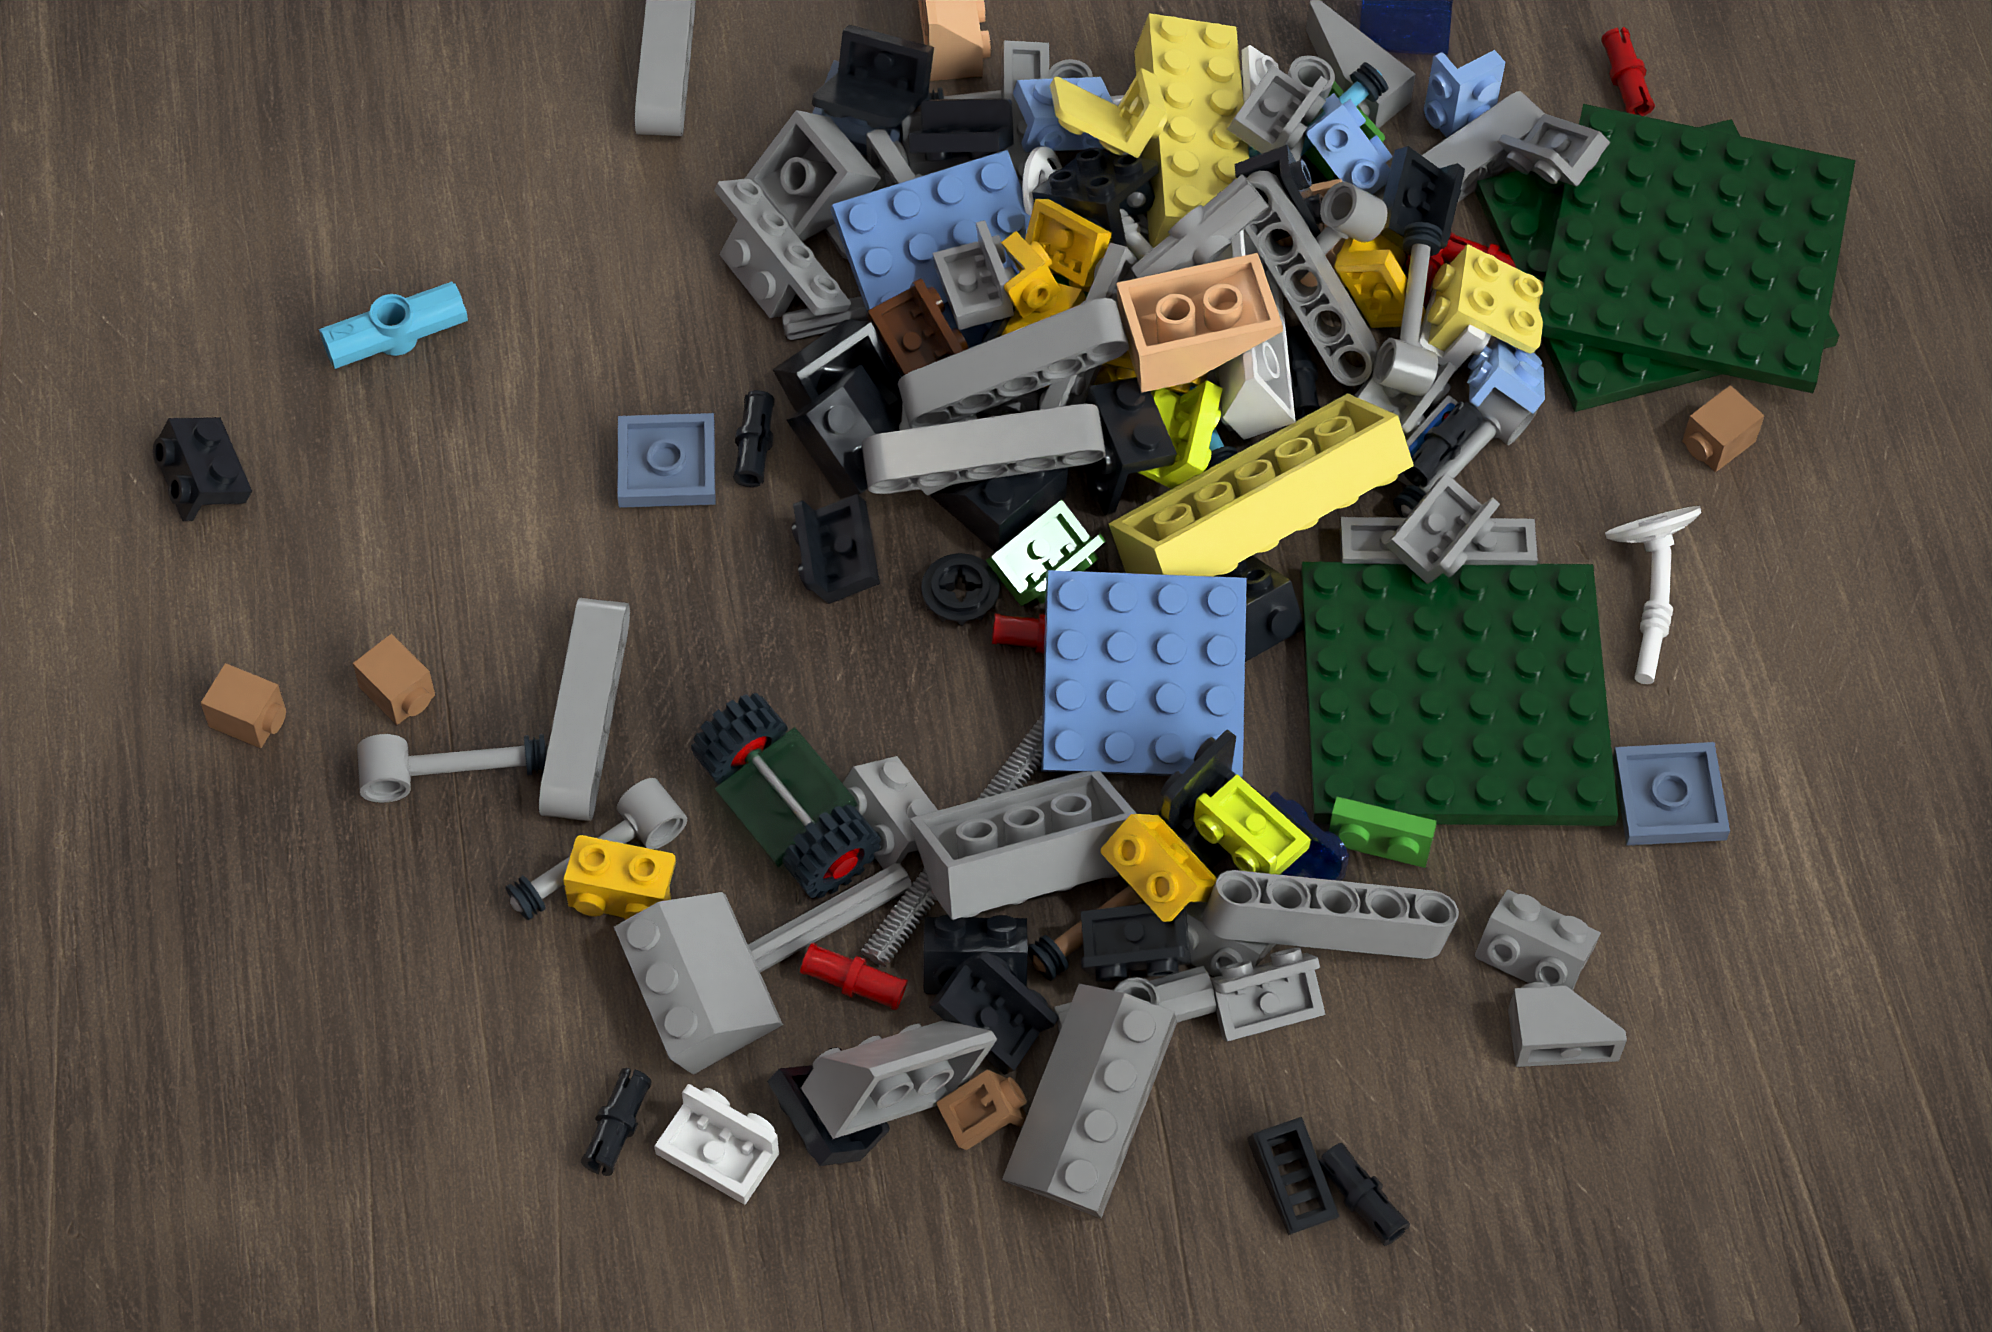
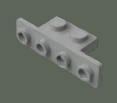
[714,179,851,318]

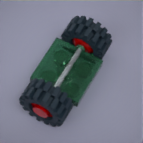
[691,693,881,898]

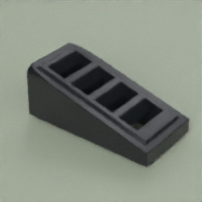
[1247,1117,1339,1235]

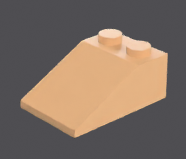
[1116,253,1283,393]

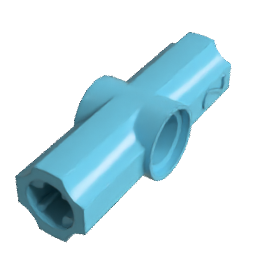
[319,282,468,369]

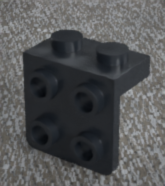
[812,25,934,129]
[1032,148,1159,247]
[1084,377,1177,515]
[1214,555,1304,662]
[1158,730,1270,871]

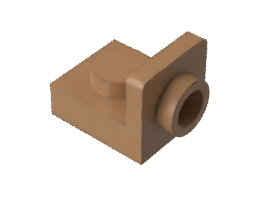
[936,1069,1027,1150]

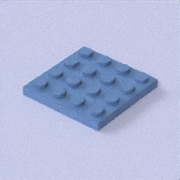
[830,150,1053,378]
[1041,570,1247,777]

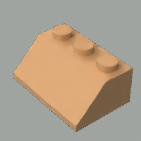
[918,0,991,81]

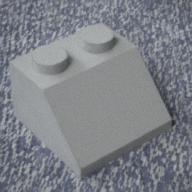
[744,110,881,241]

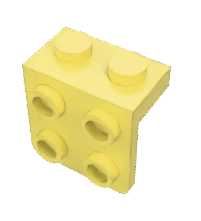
[1050,68,1168,158]
[1427,244,1544,354]

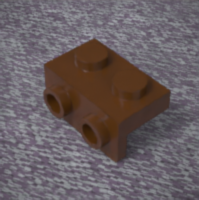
[866,278,969,377]

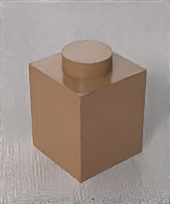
[1682,385,1764,472]
[353,634,435,725]
[201,663,286,748]

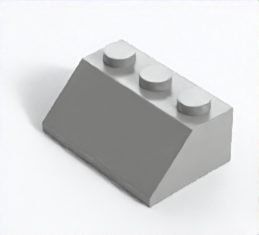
[614,892,783,1075]
[801,1020,997,1139]

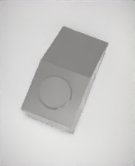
[1508,982,1627,1067]

